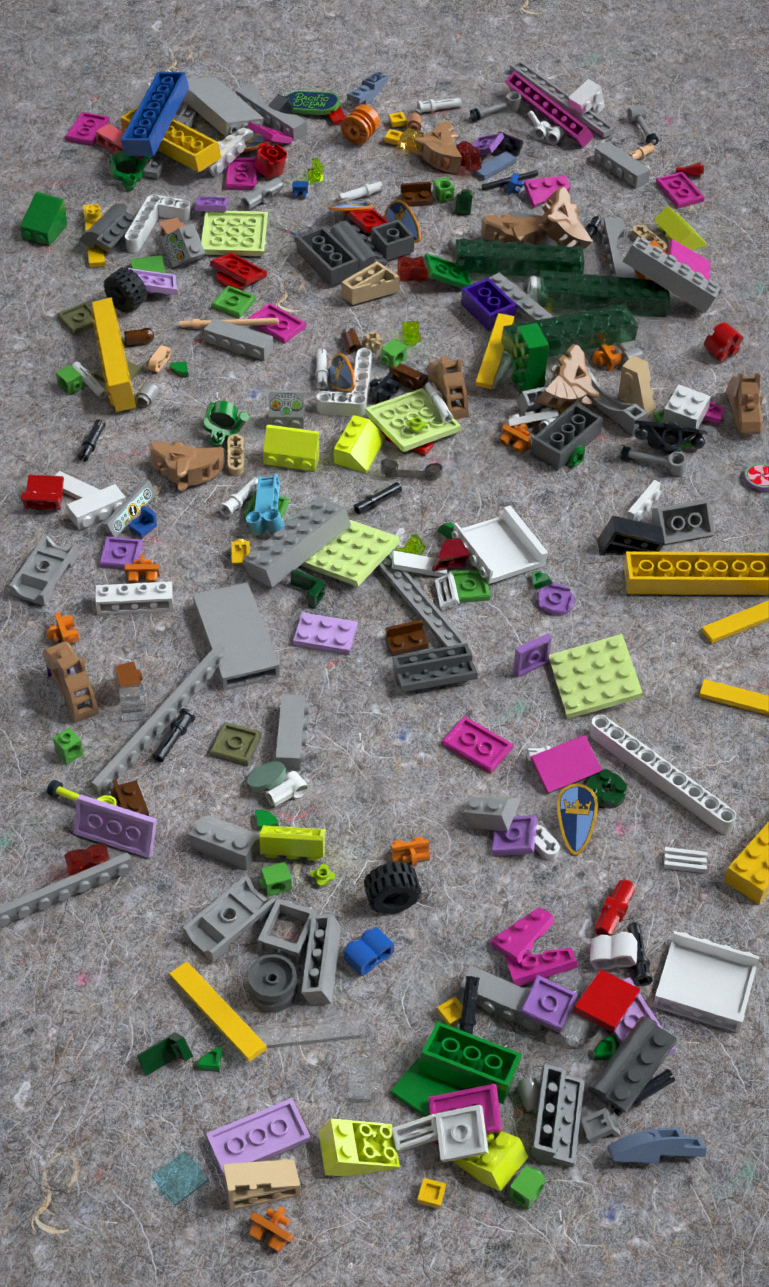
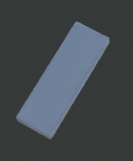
[474,152,517,180]

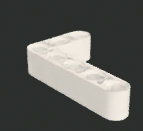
[125,194,191,253]
[317,348,372,416]

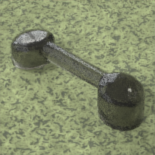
[380,458,443,481]

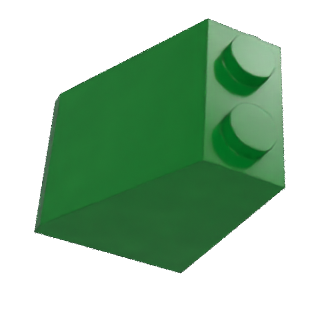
[20,192,68,247]

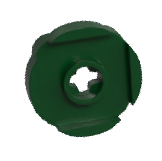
[587,769,627,809]

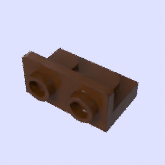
[400,181,434,207]
[389,363,428,391]
[385,620,429,656]
[110,779,149,816]

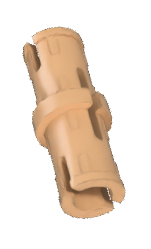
[628,143,655,160]

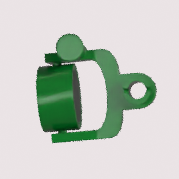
[108,150,151,191]
[202,401,250,448]

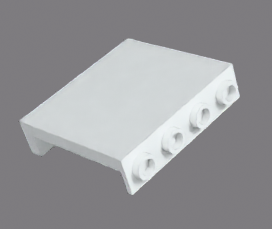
[452,506,548,584]
[653,931,759,1033]

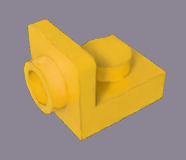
[231,539,250,565]

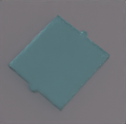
[152,1151,209,1206]

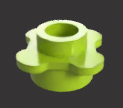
[406,417,427,433]
[310,864,335,886]

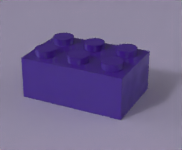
[461,278,517,331]

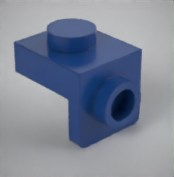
[128,506,157,538]

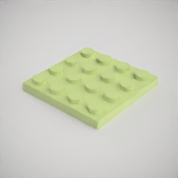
[201,211,268,256]
[365,388,461,452]
[300,520,400,586]
[549,634,643,719]

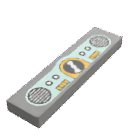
[103,480,157,537]

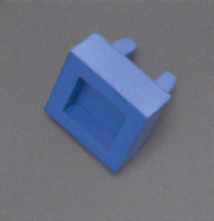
[505,173,523,195]
[292,181,308,199]

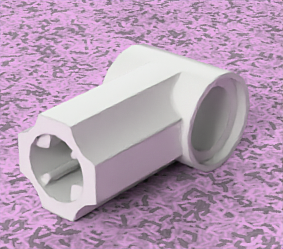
[265,771,309,807]

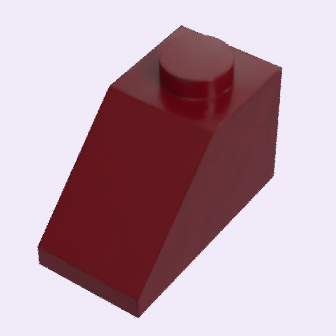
[432,538,470,572]

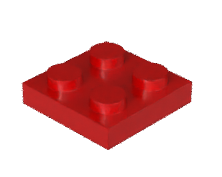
[348,208,389,233]

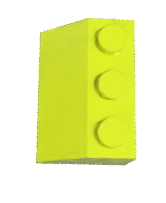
[654,206,707,250]
[334,415,385,473]
[263,425,319,472]
[259,825,326,861]

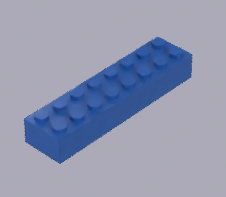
[121,72,189,157]

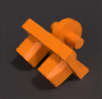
[592,340,622,372]
[499,424,532,454]
[125,554,160,584]
[45,612,79,643]
[391,836,430,867]
[248,1207,295,1252]

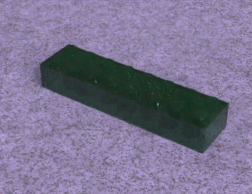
[454,238,585,280]
[537,270,671,317]
[501,304,639,361]

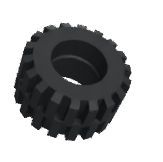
[103,267,147,313]
[364,862,422,914]

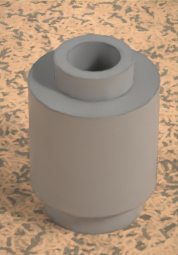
[136,382,159,407]

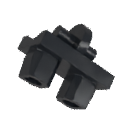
[497,132,524,156]
[369,373,399,404]

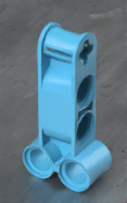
[246,474,284,535]

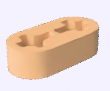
[148,345,171,372]

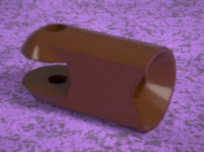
[341,327,362,355]
[124,328,154,346]

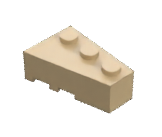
[341,261,399,305]
[617,355,656,417]
[223,1159,301,1211]

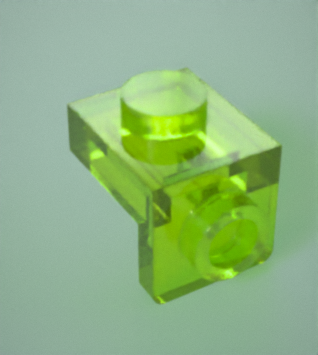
[308,158,324,183]
[402,321,421,345]
[395,534,426,555]

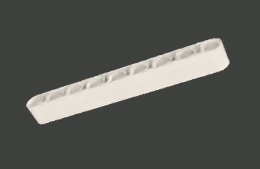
[590,715,736,834]

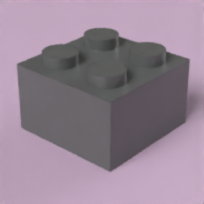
[371,219,414,261]

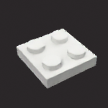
[435,1105,488,1162]

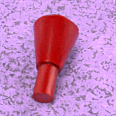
[676,162,704,177]

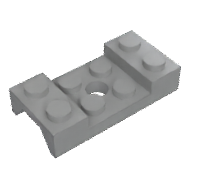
[9,535,79,606]
[183,875,275,962]

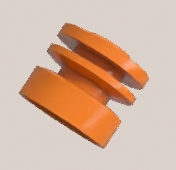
[341,104,380,145]

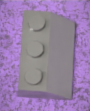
[651,499,715,544]
[189,815,260,870]

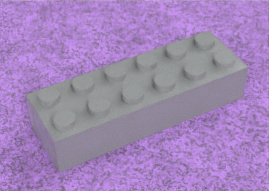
[622,237,720,313]
[242,499,351,587]

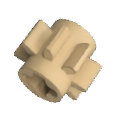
[362,332,383,353]

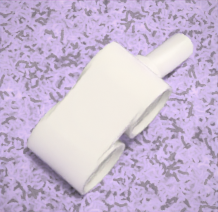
[527,110,564,145]

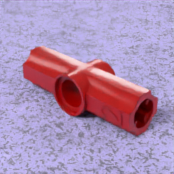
[593,879,636,936]

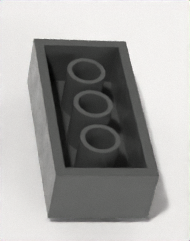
[297,226,358,286]
[531,403,603,470]

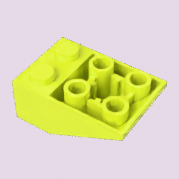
[318,1119,400,1177]
[453,1131,528,1191]

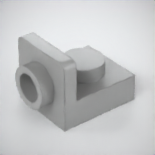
[581,1108,620,1142]

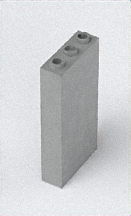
[183,77,264,136]
[193,582,280,691]

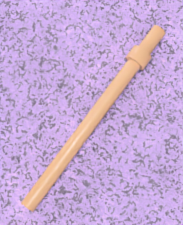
[179,318,279,329]

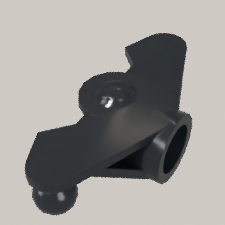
[634,420,707,455]

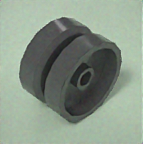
[248,954,297,1012]

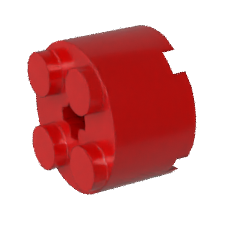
[253,143,287,179]
[704,322,744,362]

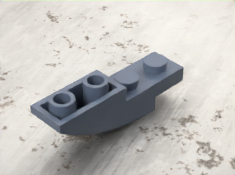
[347,72,389,105]
[608,1127,707,1165]

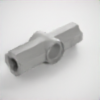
[241,177,284,210]

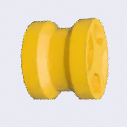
[85,204,101,224]

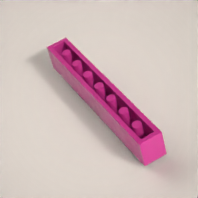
[504,71,594,148]

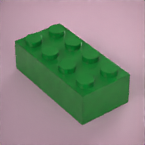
[511,323,549,394]
[418,1021,522,1104]

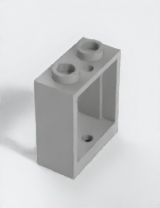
[258,898,317,964]

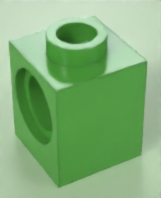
[433,177,454,203]
[381,339,407,367]
[56,365,83,395]
[53,728,83,765]
[258,862,292,897]
[508,1165,546,1210]

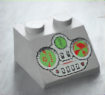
[161,223,205,268]
[269,390,305,430]
[464,794,520,832]

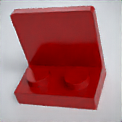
[21,475,64,510]

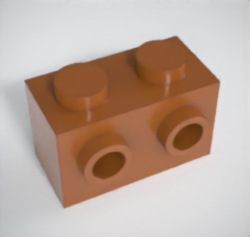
[113,661,143,696]

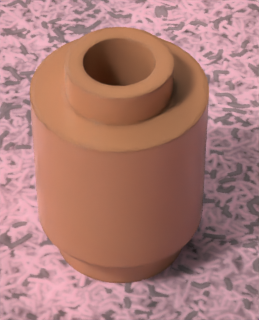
[406,113,422,134]

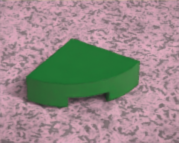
[170,361,189,377]
[568,445,585,469]
[438,522,454,539]
[531,571,553,589]
[255,810,279,831]
[594,1036,616,1060]
[197,1048,223,1072]

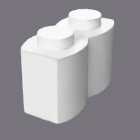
[590,932,637,970]

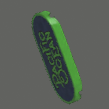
[286,91,340,115]

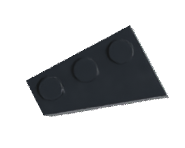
[597,516,665,556]

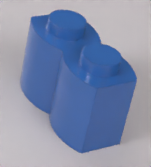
[344,927,394,976]

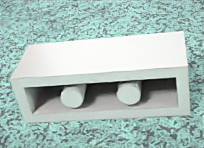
[67,484,126,530]

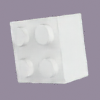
[663,385,711,429]

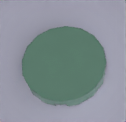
[247,761,287,792]

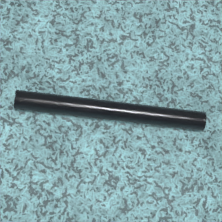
[482,170,538,190]

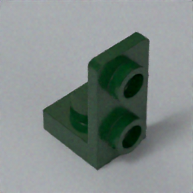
[455,189,475,214]
[290,570,325,609]
[137,1032,193,1075]

